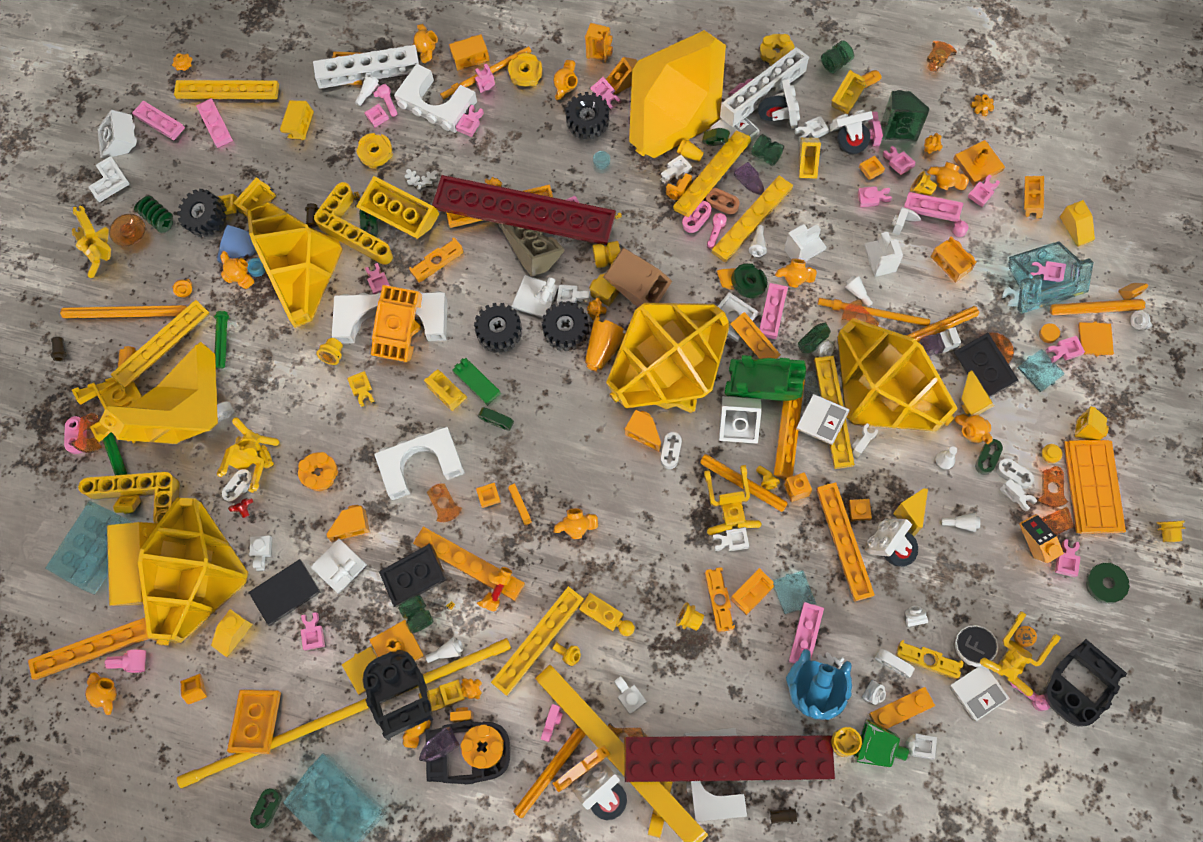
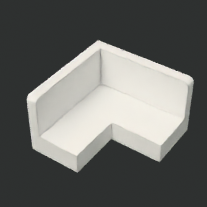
[784,224,826,261]
[864,232,903,277]

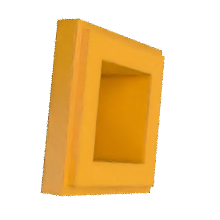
[717,268,736,290]
[1118,283,1148,300]
[180,674,207,704]

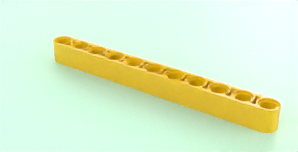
[535,664,708,842]

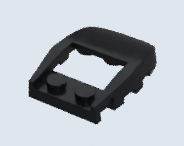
[1044,639,1127,727]
[363,650,433,741]
[425,720,511,785]

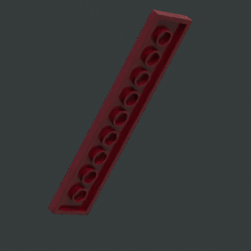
[432,175,616,246]
[624,735,835,782]

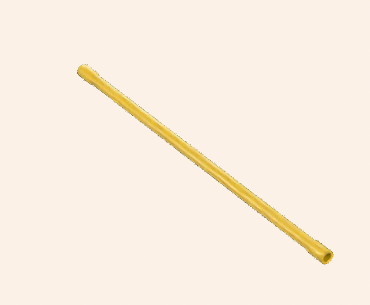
[177,638,512,789]

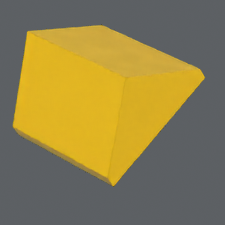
[893,488,928,536]

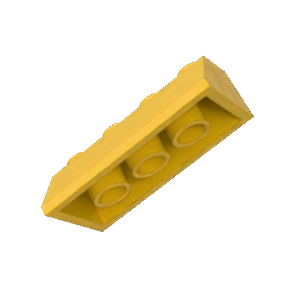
[356,176,440,239]
[107,522,157,606]

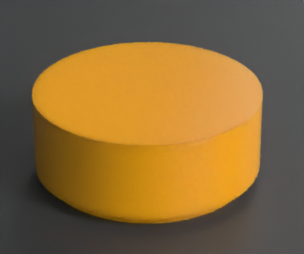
[1039,323,1060,343]

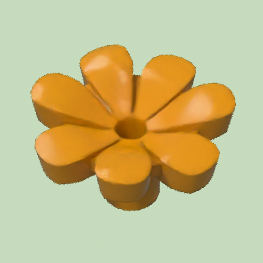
[970,94,994,116]

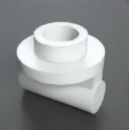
[1130,310,1153,330]
[811,339,834,357]
[905,605,928,627]
[862,680,886,705]

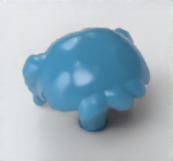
[786,649,852,720]

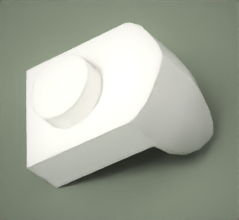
[891,207,921,235]
[905,733,937,760]

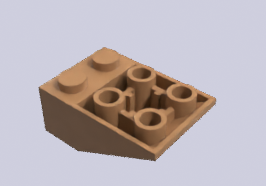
[603,248,672,308]

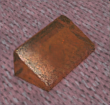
[1041,507,1074,535]

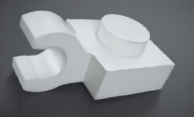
[660,155,692,185]
[557,285,591,306]
[852,423,878,459]
[1000,479,1037,511]
[249,536,272,571]
[614,676,647,714]

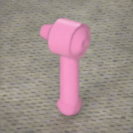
[373,84,398,117]
[707,213,727,249]
[953,218,969,237]
[1010,682,1050,711]

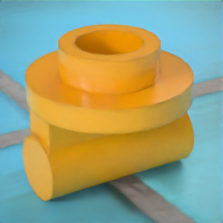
[172,279,192,297]

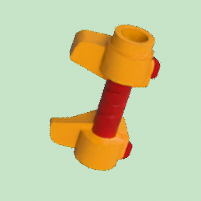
[477,567,512,612]

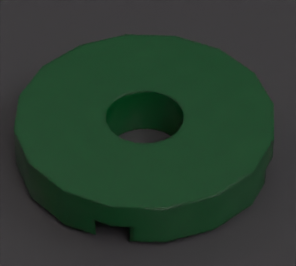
[731,263,768,299]
[1086,563,1130,604]

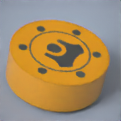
[1014,626,1037,647]

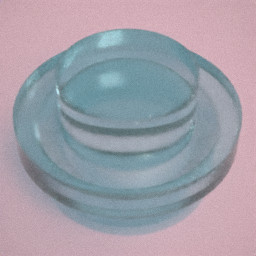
[593,151,611,169]

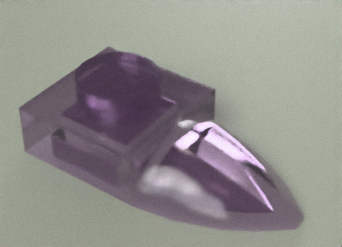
[734,162,764,195]
[419,727,460,762]

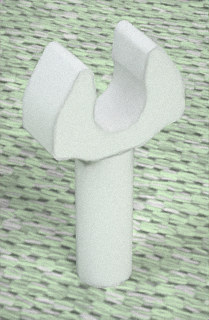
[1001,282,1035,306]

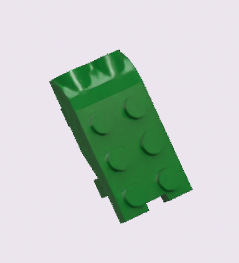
[724,355,806,401]

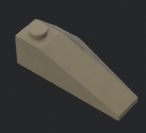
[498,223,564,277]

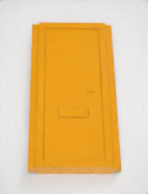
[1063,440,1126,534]

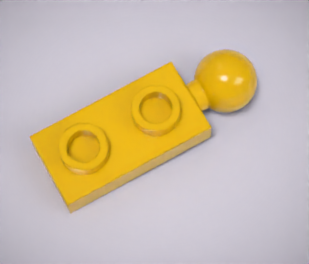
[579,593,635,636]

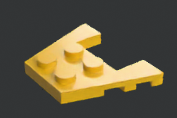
[72,377,142,442]

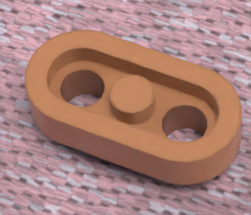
[705,188,740,214]

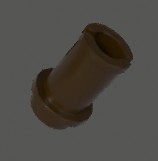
[305,203,319,228]
[50,337,67,361]
[770,807,797,824]

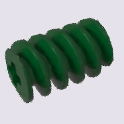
[134,195,173,233]

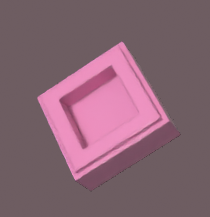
[364,104,389,128]

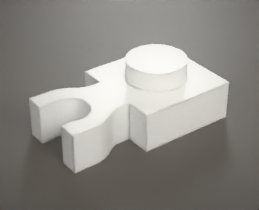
[794,116,829,142]
[712,527,750,551]

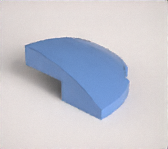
[217,225,257,263]

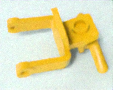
[72,205,111,278]
[217,417,279,493]
[704,465,762,535]
[980,611,1061,696]

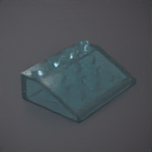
[45,500,133,595]
[283,753,387,842]

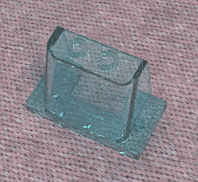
[1008,241,1094,314]

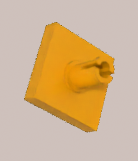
[953,140,1005,186]
[369,620,424,661]

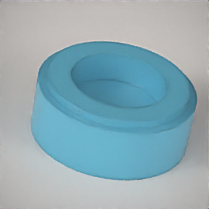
[247,258,266,277]

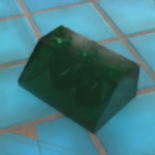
[881,90,929,141]

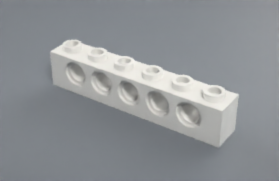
[313,45,419,89]
[720,47,809,127]

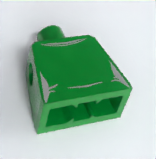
[854,719,909,767]

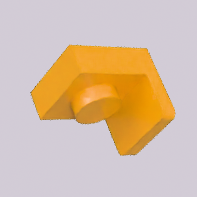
[666,173,692,200]

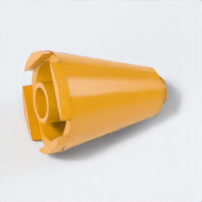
[585,317,626,372]

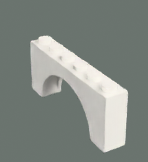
[332,291,447,344]

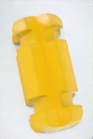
[257,445,274,469]

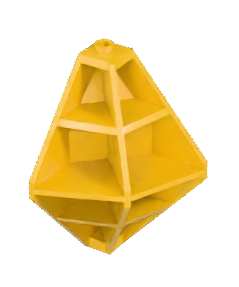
[629,30,726,158]
[247,202,343,328]
[606,303,730,408]
[837,318,958,432]
[99,342,218,444]
[138,497,248,646]

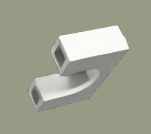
[394,64,477,133]
[374,427,465,501]
[685,728,747,822]

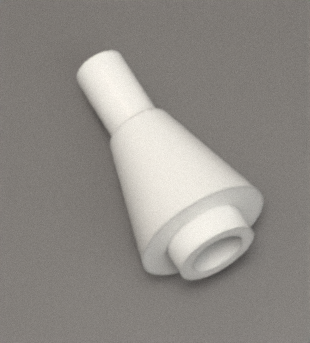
[355,75,380,106]
[749,225,767,257]
[845,276,873,307]
[936,446,957,469]
[942,512,980,532]
[425,637,463,663]

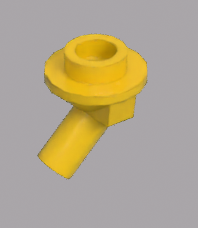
[756,465,780,490]
[552,642,581,666]

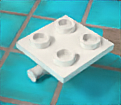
[511,275,559,318]
[311,539,367,594]

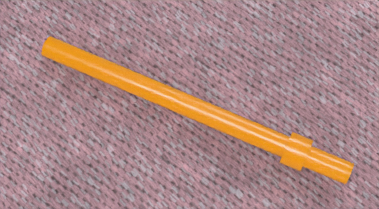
[440,46,532,100]
[817,298,930,326]

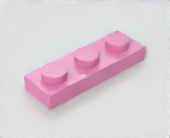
[196,98,233,148]
[132,101,185,140]
[904,192,963,222]
[760,283,788,339]
[788,602,824,664]

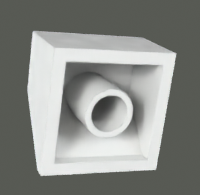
[97,110,137,159]
[719,396,762,443]

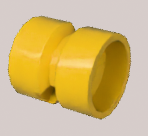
[593,241,620,268]
[831,727,862,757]

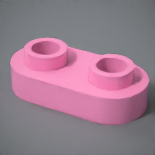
[682,201,711,233]
[64,416,87,454]

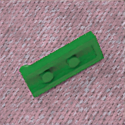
[452,358,501,406]

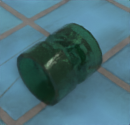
[821,40,854,73]
[751,134,784,167]
[398,595,434,633]

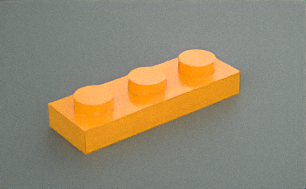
[730,312,781,359]
[869,687,935,729]

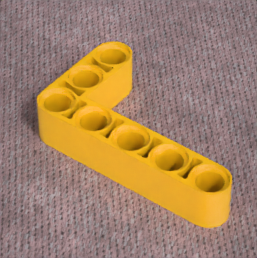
[314,182,393,265]
[78,472,180,525]

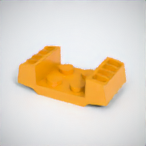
[371,285,422,362]

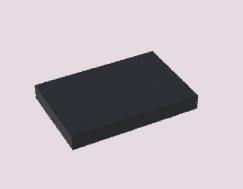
[954,332,1019,397]
[379,544,448,607]
[248,559,321,626]

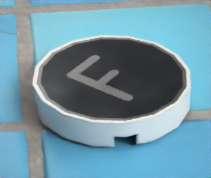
[955,625,998,667]

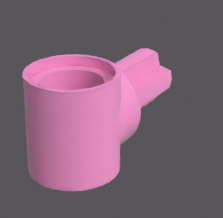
[105,650,146,673]

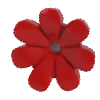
[228,498,253,518]

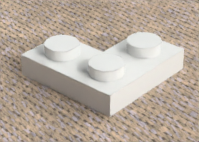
[88,156,130,202]

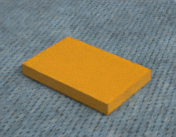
[227,690,281,754]

